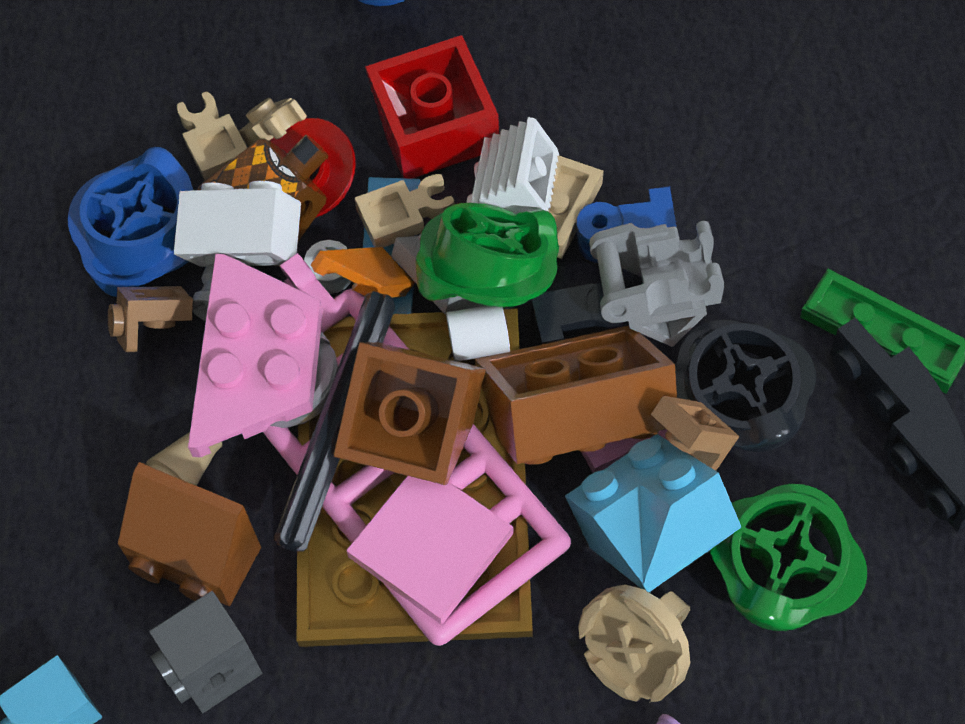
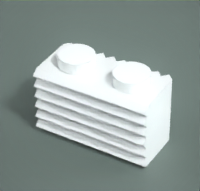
[467,117,559,214]

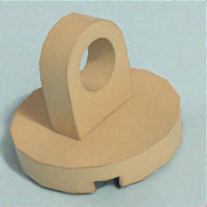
[578,585,690,703]

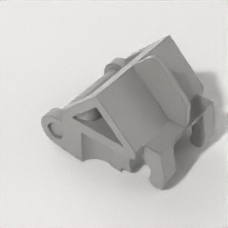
[589,221,724,347]

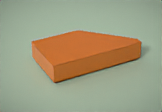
[310,247,415,298]

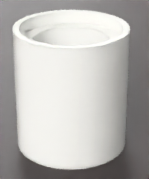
[446,305,510,362]

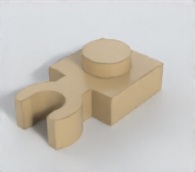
[177,92,247,181]
[239,98,307,146]
[355,174,454,247]

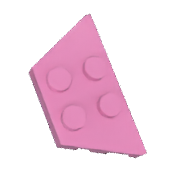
[188,254,323,457]

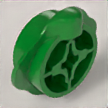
[415,203,559,307]
[710,484,867,631]

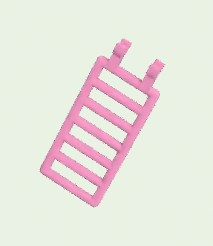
[263,253,571,646]

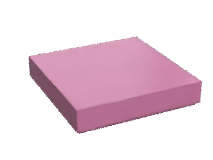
[346,476,513,625]

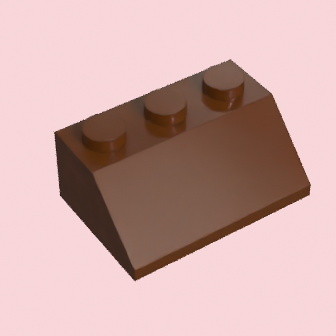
[475,326,677,464]

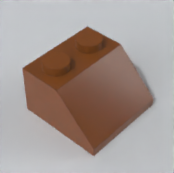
[334,342,486,485]
[118,462,261,607]

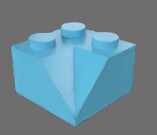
[565,434,741,592]

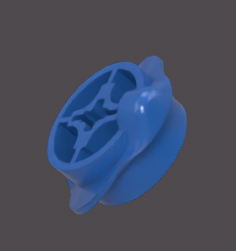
[68,147,194,297]

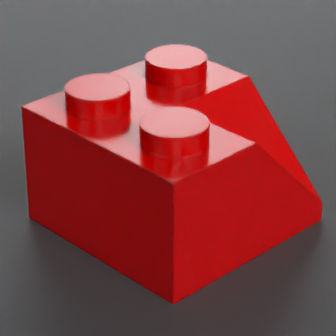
[365,35,499,179]

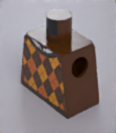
[197,134,329,267]

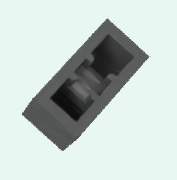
[149,590,263,713]

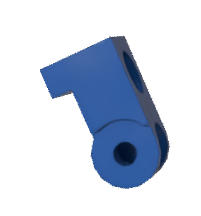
[576,187,676,263]

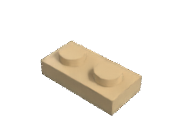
[549,156,603,259]

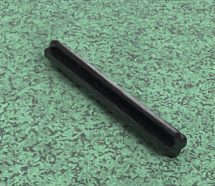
[274,291,395,552]

